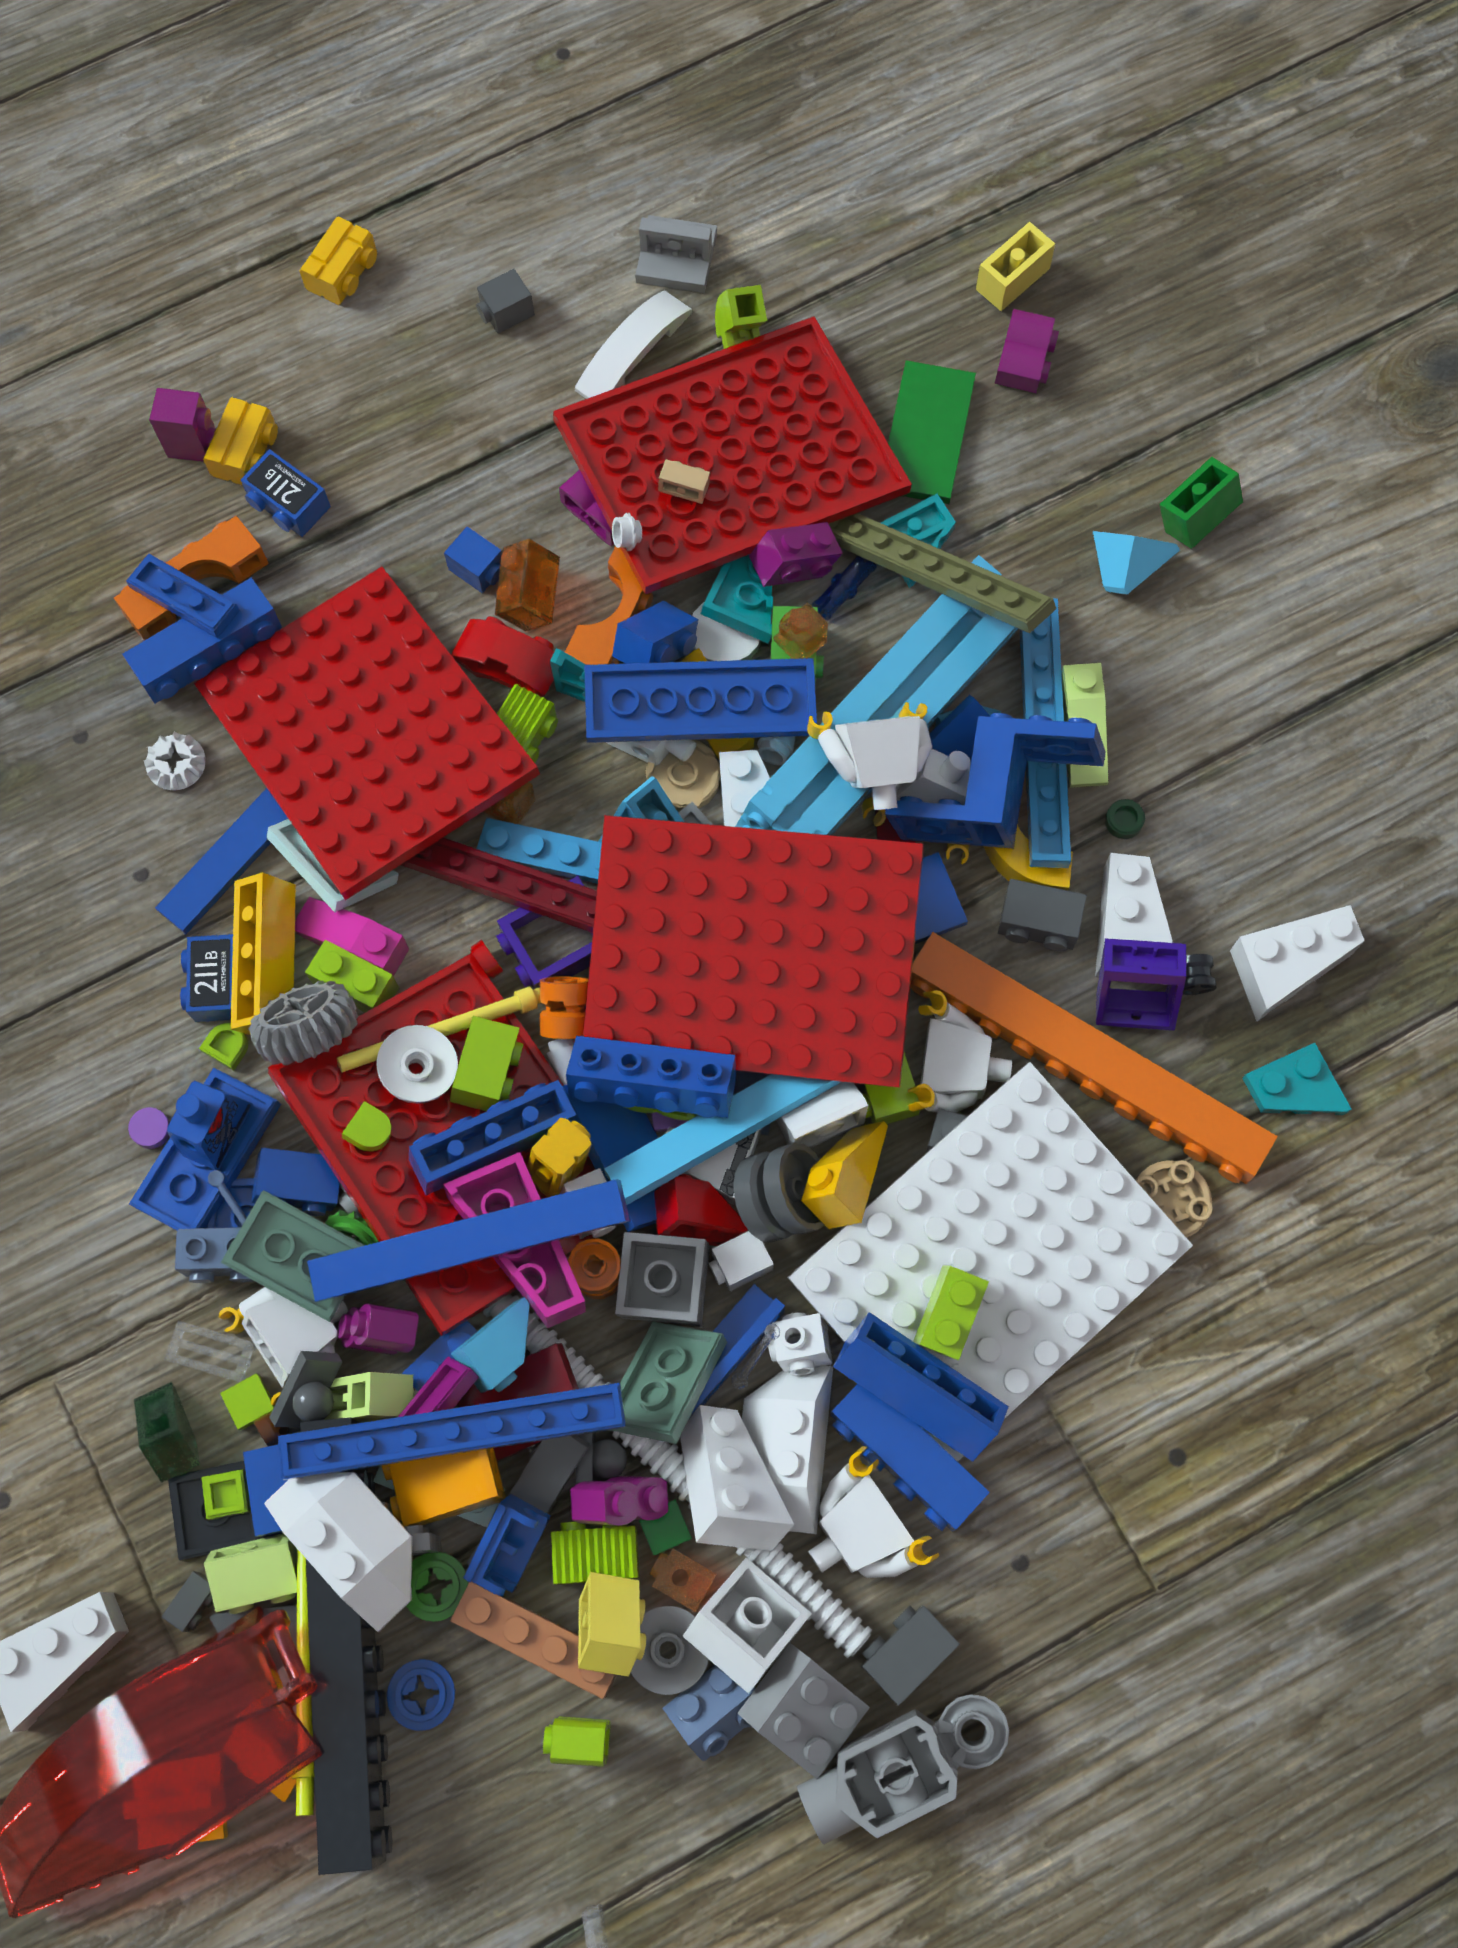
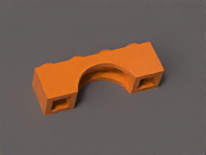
[114,516,269,641]
[565,546,653,665]

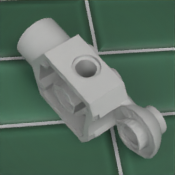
[797,1694,1009,1845]

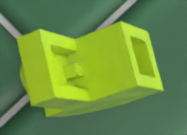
[715,285,767,349]

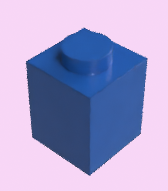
[444,527,505,594]

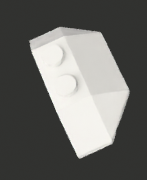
[742,1365,833,1534]
[264,1472,413,1632]

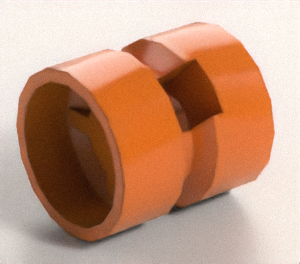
[540,976,588,1039]
[568,1238,621,1299]

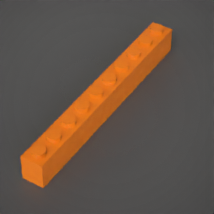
[910,932,1278,1184]

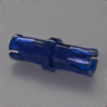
[811,555,877,620]

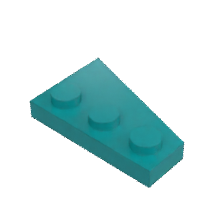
[700,554,773,644]

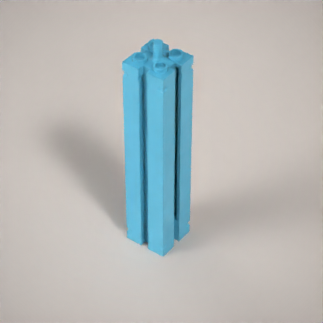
[735,555,1019,835]

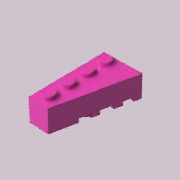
[443,1152,586,1328]

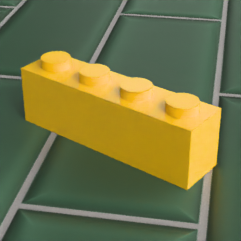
[231,872,296,1035]

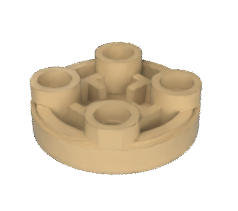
[1135,1160,1212,1238]

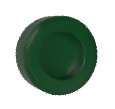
[1105,799,1145,839]

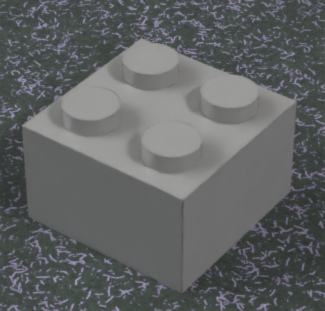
[615,1232,710,1326]
[737,1643,870,1779]

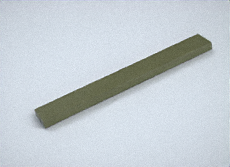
[829,513,1056,633]

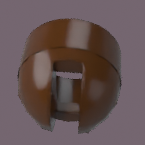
[254,1412,289,1447]

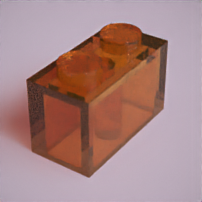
[495,539,560,632]

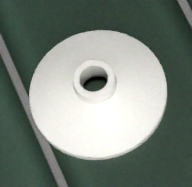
[377,1025,458,1103]

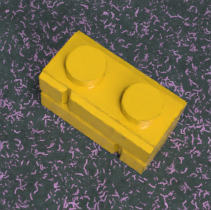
[299,216,377,305]
[203,397,278,485]
[527,1117,591,1197]

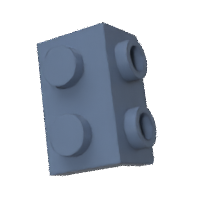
[175,1227,253,1283]
[662,1665,756,1761]

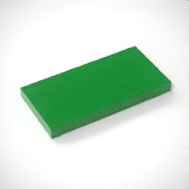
[888,360,976,504]

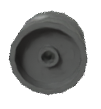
[733,1143,824,1242]

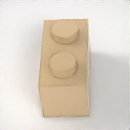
[658,459,710,504]

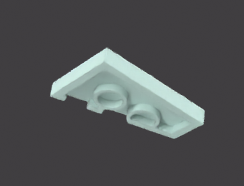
[267,819,399,912]

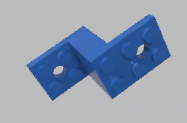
[885,713,1106,849]

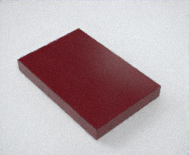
[457,1343,579,1463]

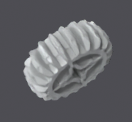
[248,981,358,1065]

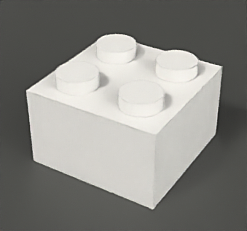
[683,1558,812,1694]

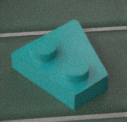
[880,494,956,588]
[1242,1043,1352,1115]

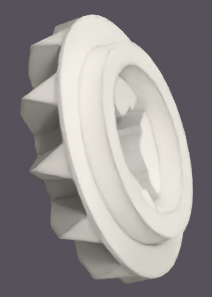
[143,731,206,790]

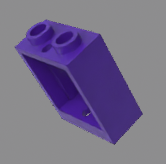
[496,876,593,989]
[1095,938,1186,1031]

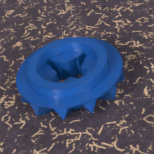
[387,1659,456,1731]

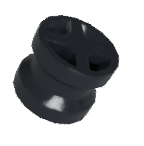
[1182,954,1217,995]

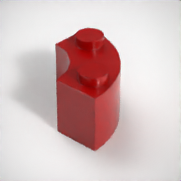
[451,616,554,697]

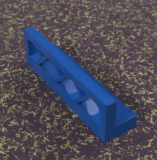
[689,1284,785,1419]

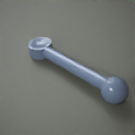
[208,1170,247,1225]

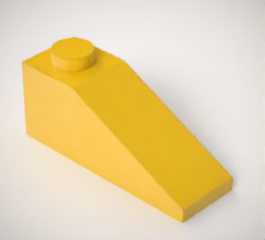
[801,1121,888,1229]

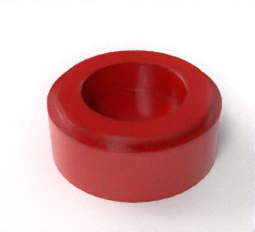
[470,939,504,979]

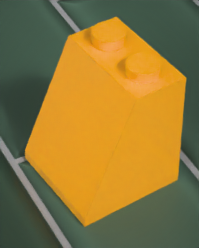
[381,1448,506,1527]

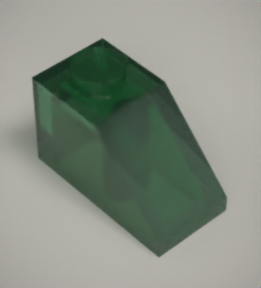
[134,1382,200,1483]

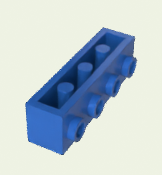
[122,577,282,704]
[566,1036,736,1118]
[409,1080,576,1196]
[833,1312,1009,1462]
[830,1384,990,1532]

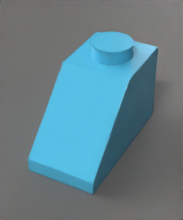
[451,1297,530,1393]

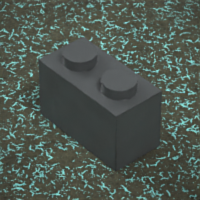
[997,879,1087,951]
[861,1605,960,1706]

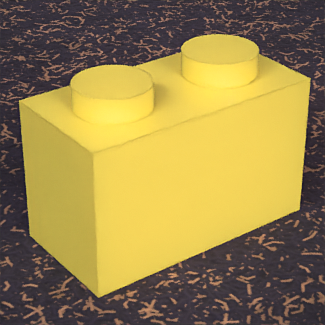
[976,222,1055,311]
[578,1572,646,1677]

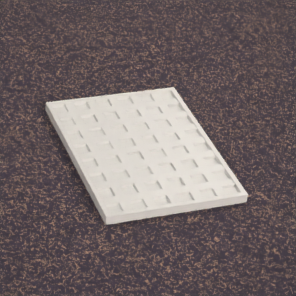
[787,1062,1193,1462]

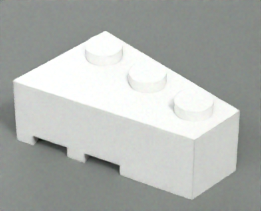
[719,750,770,827]
[1095,853,1173,985]
[1230,905,1364,1021]
[680,1405,794,1551]
[0,1592,129,1732]

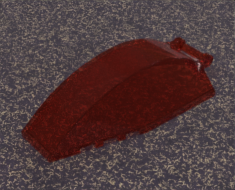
[0,1606,322,1919]

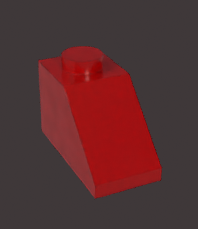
[654,1174,748,1246]

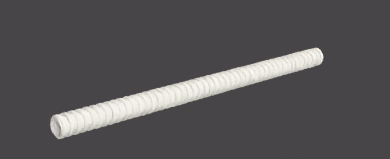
[483,1293,872,1658]

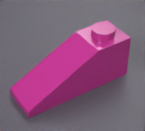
[295,897,409,976]

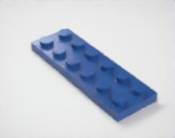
[584,658,817,743]

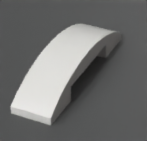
[575,290,692,399]

